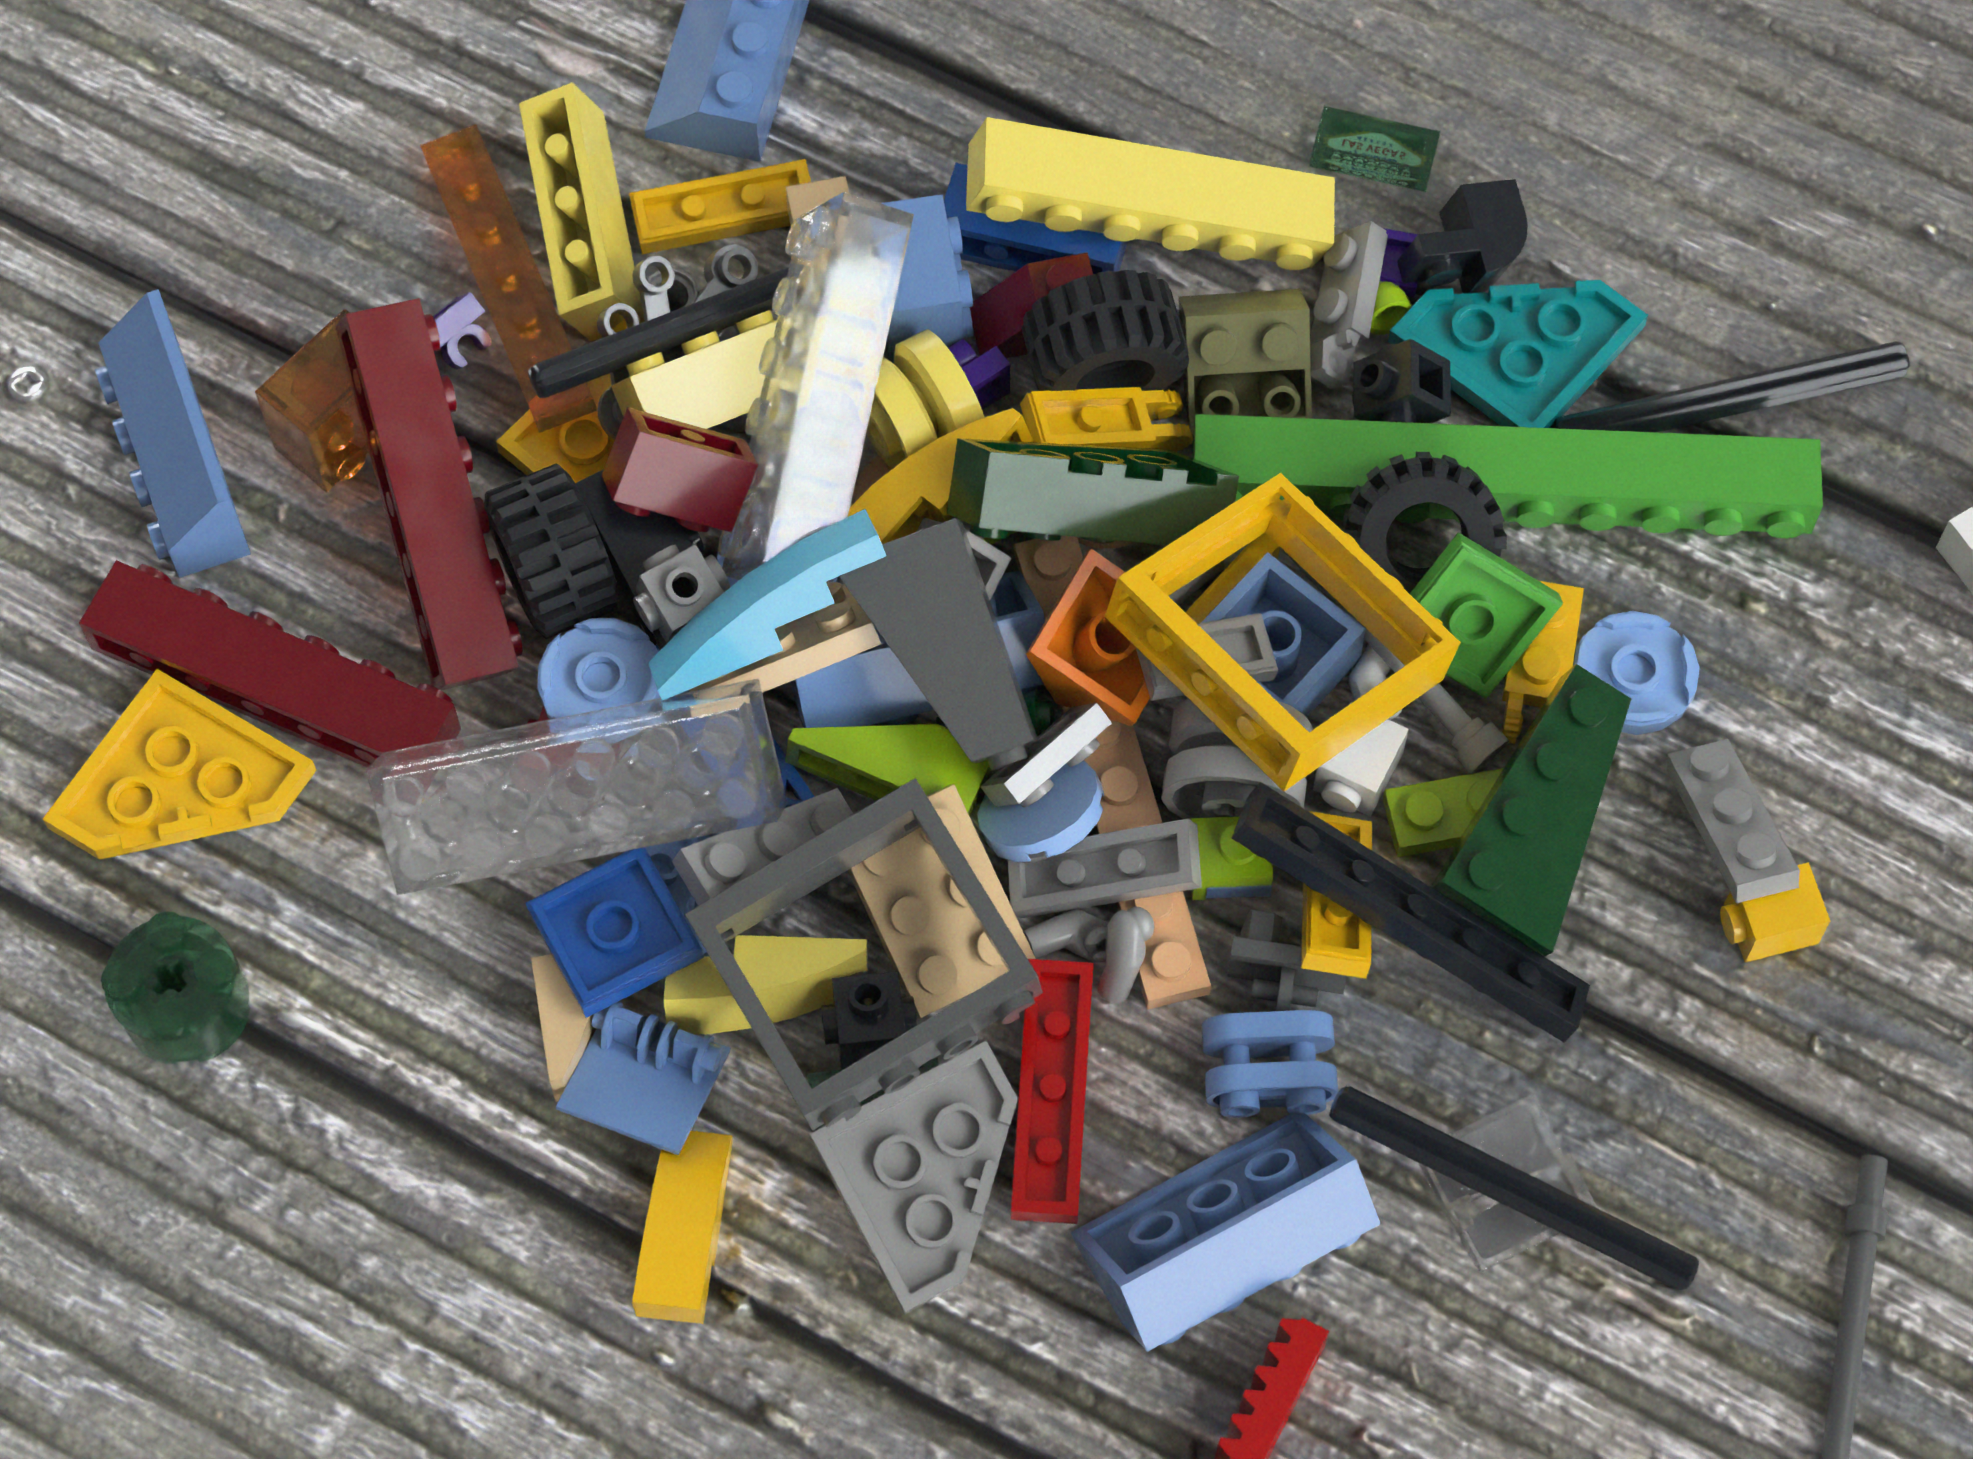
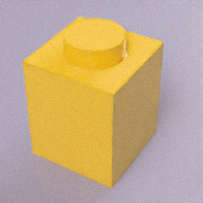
[1720,862,1831,963]

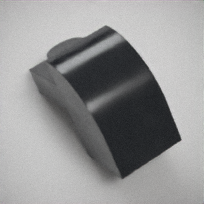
[1397,179,1528,293]

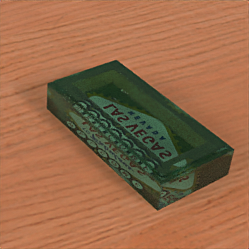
[1309,106,1441,192]

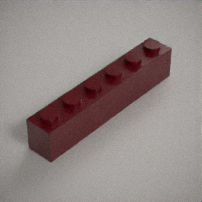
[335,298,523,691]
[79,560,461,793]

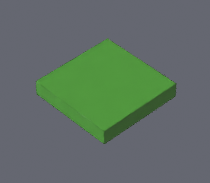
[1410,532,1563,699]

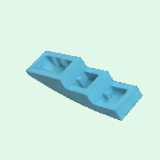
[648,509,886,701]

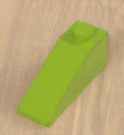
[785,724,991,817]

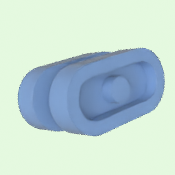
[1201,1010,1338,1118]

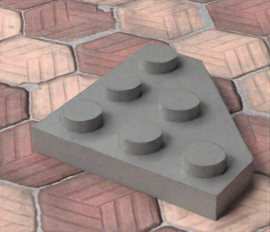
[809,1040,1018,1315]

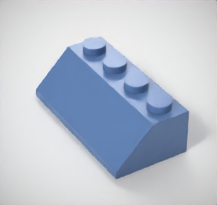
[645,0,809,162]
[95,289,251,578]
[790,570,1045,728]
[1071,1113,1381,1352]

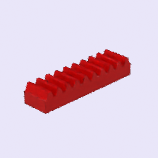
[1011,959,1094,1224]
[1215,1317,1329,1459]

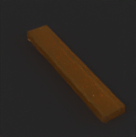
[420,124,597,433]

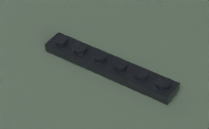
[1231,782,1590,1042]

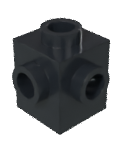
[1352,339,1451,423]
[821,971,917,1071]

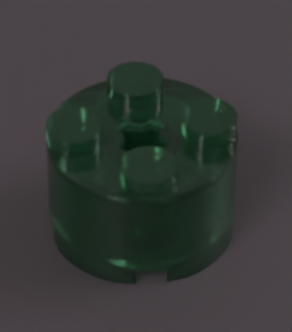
[101,911,250,1065]

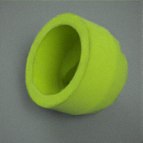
[1370,281,1412,335]

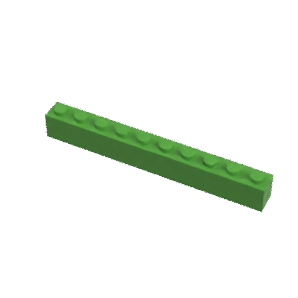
[1192,414,1823,538]

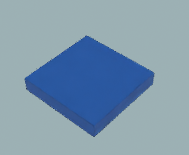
[525,843,704,1018]

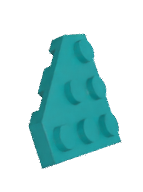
[1388,280,1648,428]

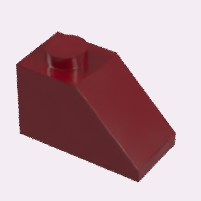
[970,252,1093,358]

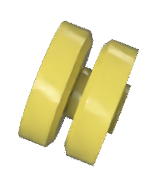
[846,329,984,469]

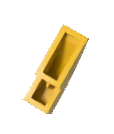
[842,408,1033,544]
[632,1131,733,1324]

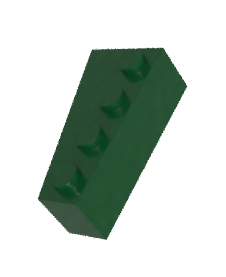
[947,438,1239,545]
[1430,664,1631,957]

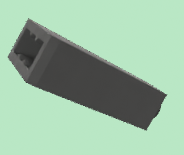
[839,518,1039,771]

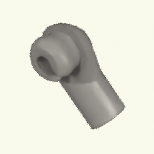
[1097,906,1154,1003]
[1023,909,1108,963]

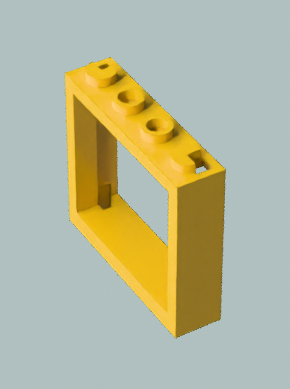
[1105,473,1461,792]

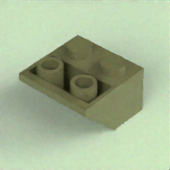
[1178,289,1312,435]

